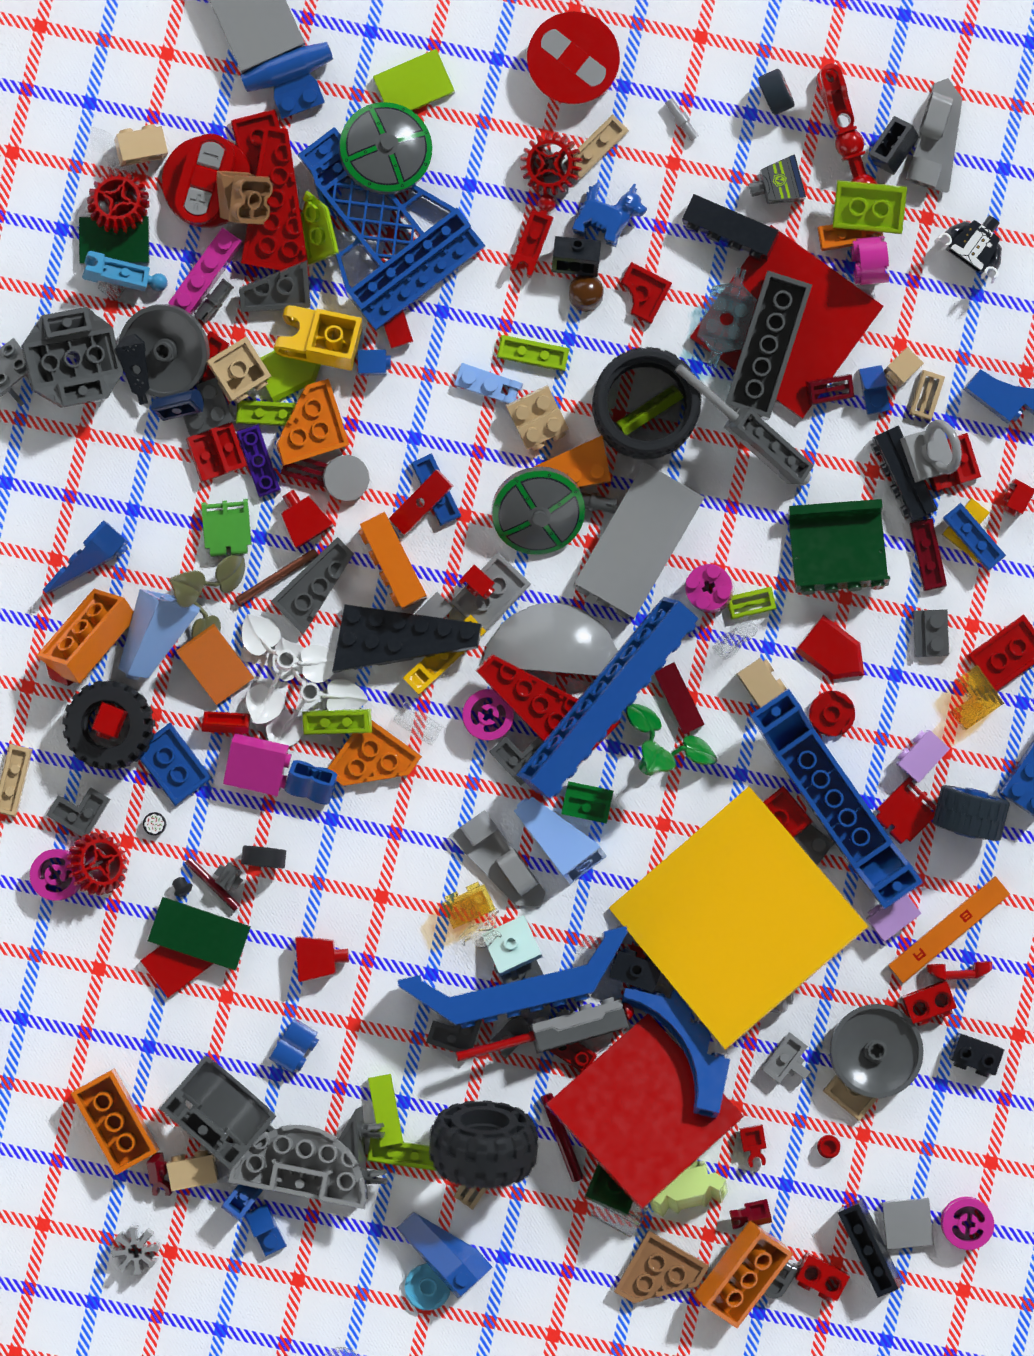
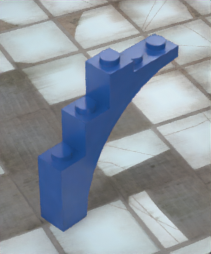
[963,369,1034,424]
[621,987,730,1118]

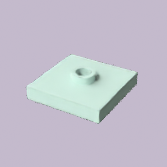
[482,915,543,976]

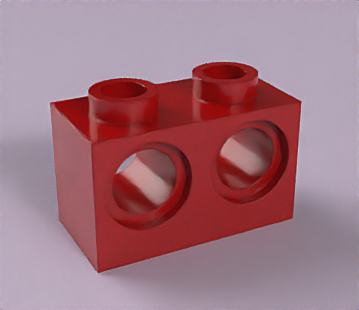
[901,980,957,1026]
[795,1252,850,1302]

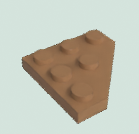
[614,1230,709,1303]

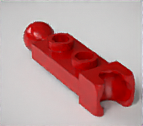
[510,194,556,278]

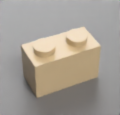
[114,124,168,167]
[883,347,924,387]
[736,658,787,708]
[166,1150,219,1191]

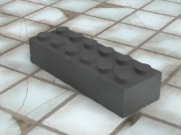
[725,271,812,421]

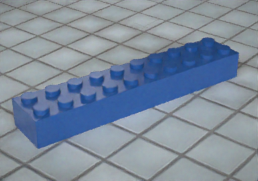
[517,597,699,799]

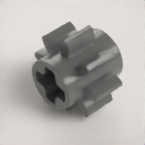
[214,862,243,891]

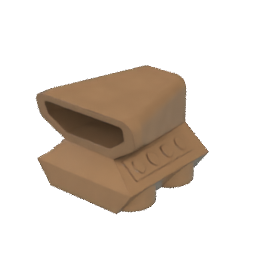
[216,171,273,224]

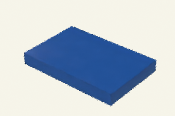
[140,722,213,806]

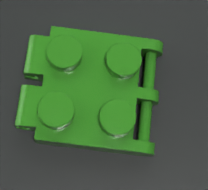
[201,499,252,557]

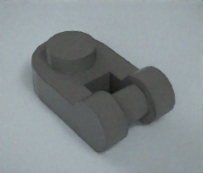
[489,1017,529,1059]
[765,1262,800,1299]

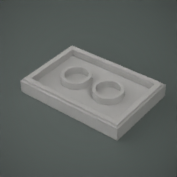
[450,552,531,635]

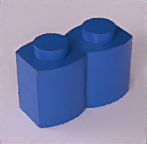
[285,760,338,805]
[269,1018,319,1074]

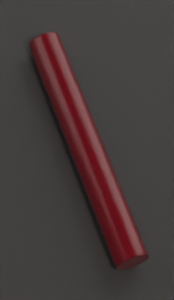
[185,857,241,912]

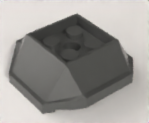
[21,307,123,408]

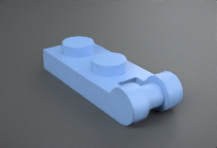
[454,363,523,404]

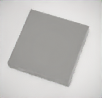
[882,1198,934,1250]

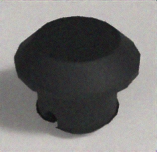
[172,877,193,897]

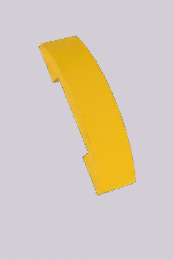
[403,614,486,695]

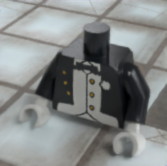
[934,215,1002,284]

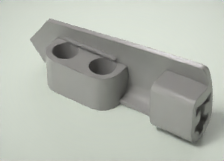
[906,78,963,193]
[449,810,545,907]

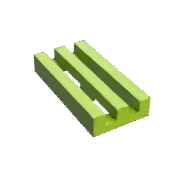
[728,587,777,620]

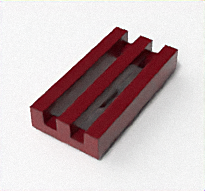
[806,374,855,405]
[280,458,327,487]

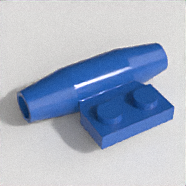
[240,42,334,119]

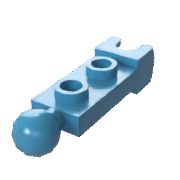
[82,251,168,292]

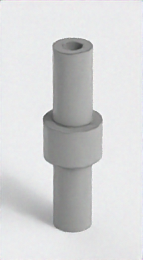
[665,98,699,141]

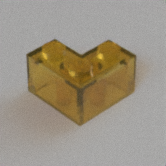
[950,665,1004,730]

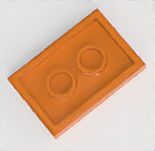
[176,624,254,705]

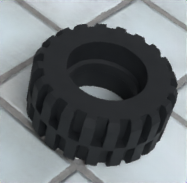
[62,680,155,770]

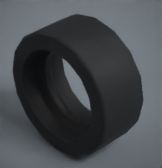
[241,845,287,869]

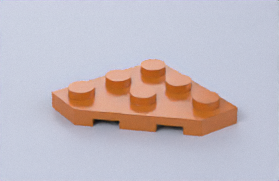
[276,378,349,466]
[327,720,422,786]

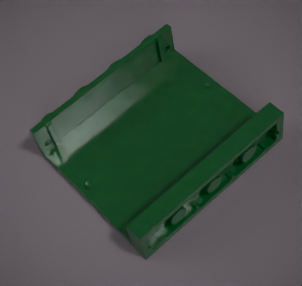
[788,499,890,595]

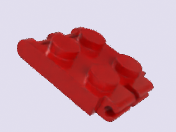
[875,776,936,844]

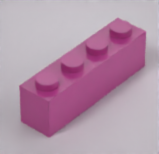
[168,227,243,315]

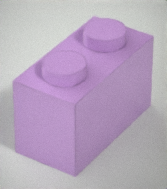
[896,730,950,783]
[865,894,922,942]

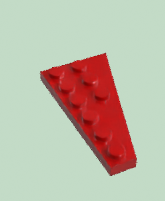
[241,125,310,276]
[475,654,622,762]

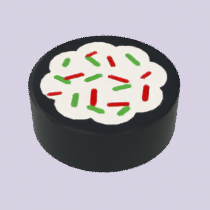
[143,812,167,836]

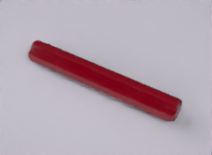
[541,1093,583,1182]

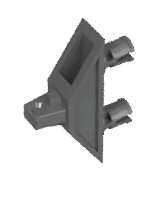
[338,1106,388,1199]

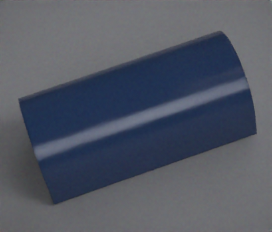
[151,389,204,421]

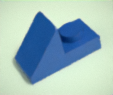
[858,365,890,415]
[221,1184,264,1221]
[246,1203,287,1257]

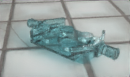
[697,268,757,369]

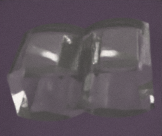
[712,616,759,660]

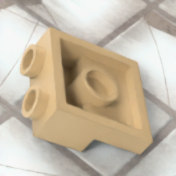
[206,337,271,403]
[506,385,569,451]

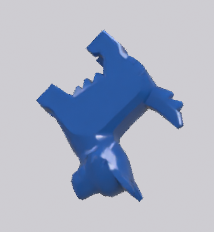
[572,182,647,247]

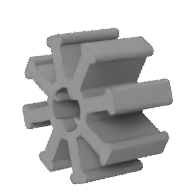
[111,1225,161,1275]

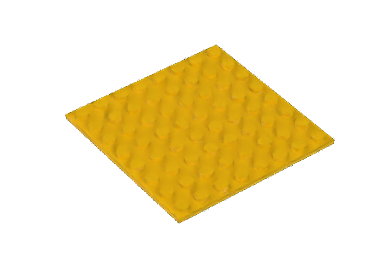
[609,786,869,1050]

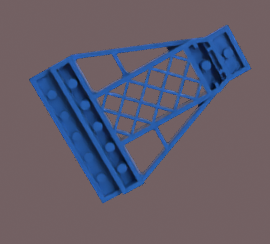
[298,127,485,331]

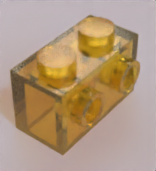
[442,882,496,929]

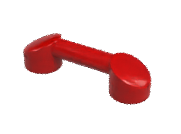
[927,961,993,980]

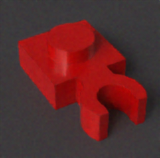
[739,1124,767,1167]

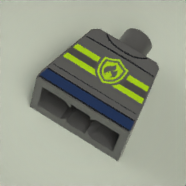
[749,154,806,204]

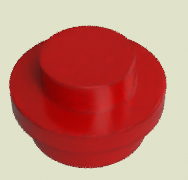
[817,1135,841,1158]

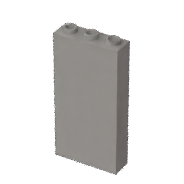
[209,0,306,73]
[574,462,705,620]

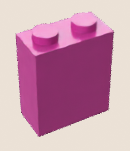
[223,733,292,796]

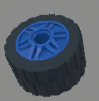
[933,785,1010,841]

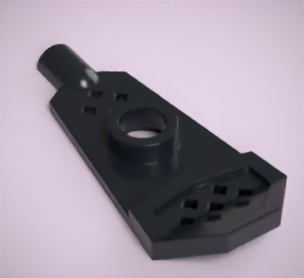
[115,334,150,405]

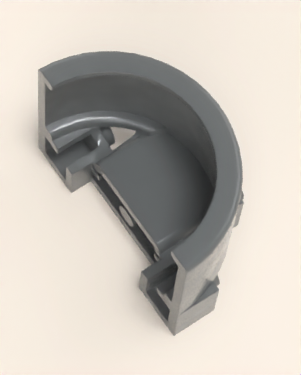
[159,1056,276,1170]

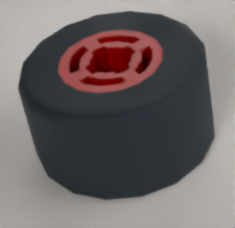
[758,69,795,115]

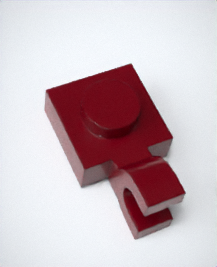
[146,1153,173,1196]
[729,1199,772,1230]

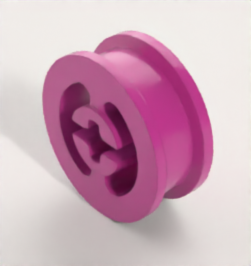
[462,689,514,741]
[30,849,81,901]
[941,1196,994,1250]

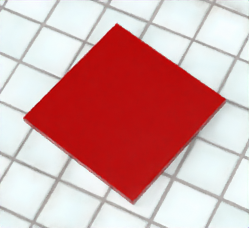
[690,225,884,419]
[546,1014,744,1210]

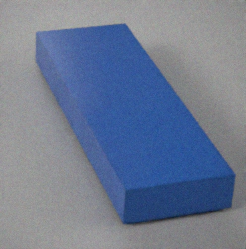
[411,453,461,526]
[942,503,1006,571]

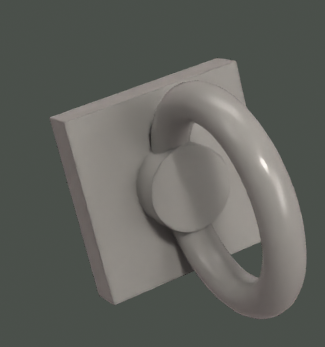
[900,420,962,483]

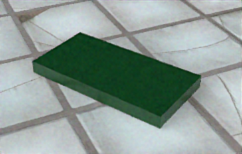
[147,897,251,971]

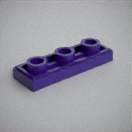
[237,424,281,498]

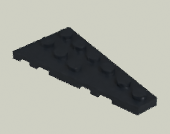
[332,604,482,673]

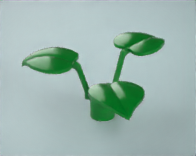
[626,704,717,776]

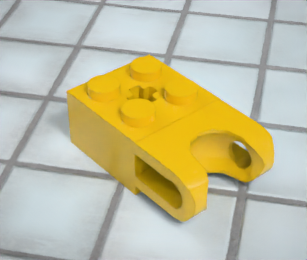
[273,305,362,371]

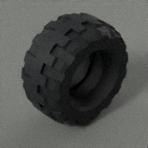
[429,1100,538,1189]

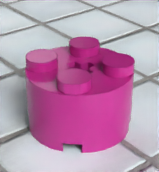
[851,236,889,285]
[685,564,734,613]

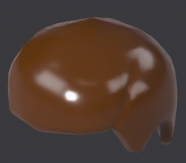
[569,275,604,312]

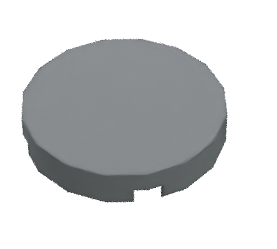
[323,455,370,501]

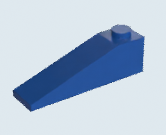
[43,520,128,594]
[397,1212,493,1298]

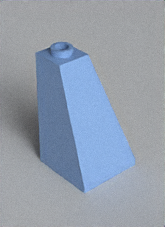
[118,589,200,680]
[514,797,607,885]

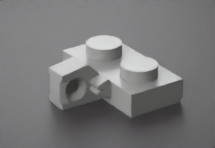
[761,1032,811,1083]

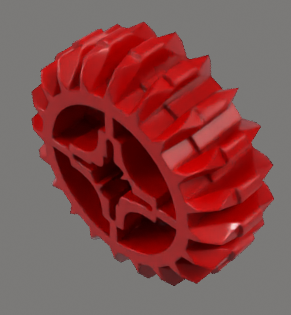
[520,132,583,196]
[87,171,150,234]
[66,832,128,896]

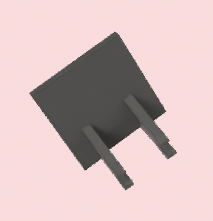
[0,338,29,406]

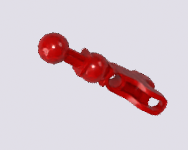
[816,64,878,184]

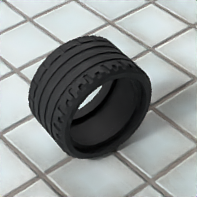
[592,347,702,460]

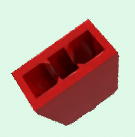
[281,490,334,549]
[295,936,349,982]

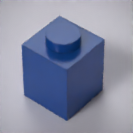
[358,350,391,376]

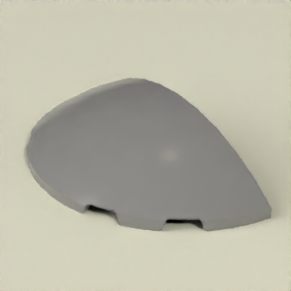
[483,603,618,676]
[228,1125,366,1209]

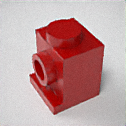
[1003,479,1034,517]
[458,564,495,600]

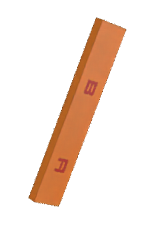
[888,876,1010,983]

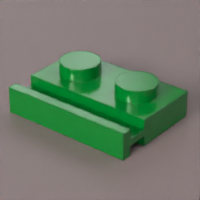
[561,781,614,824]

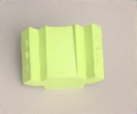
[650,1160,728,1217]

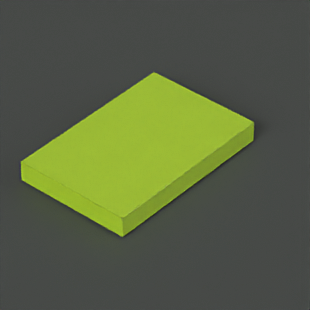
[373,49,455,111]
[832,180,907,234]

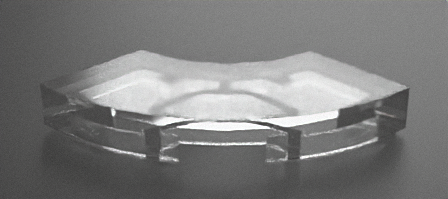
[89,127,133,179]

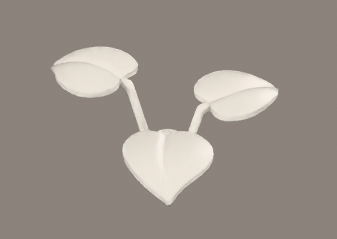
[241,614,335,724]
[266,638,368,746]

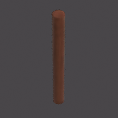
[235,548,318,605]

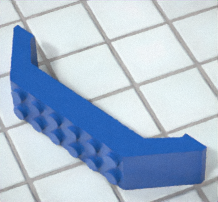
[750,688,923,909]
[397,926,628,1029]

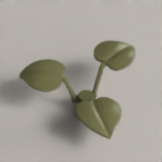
[169,555,245,639]

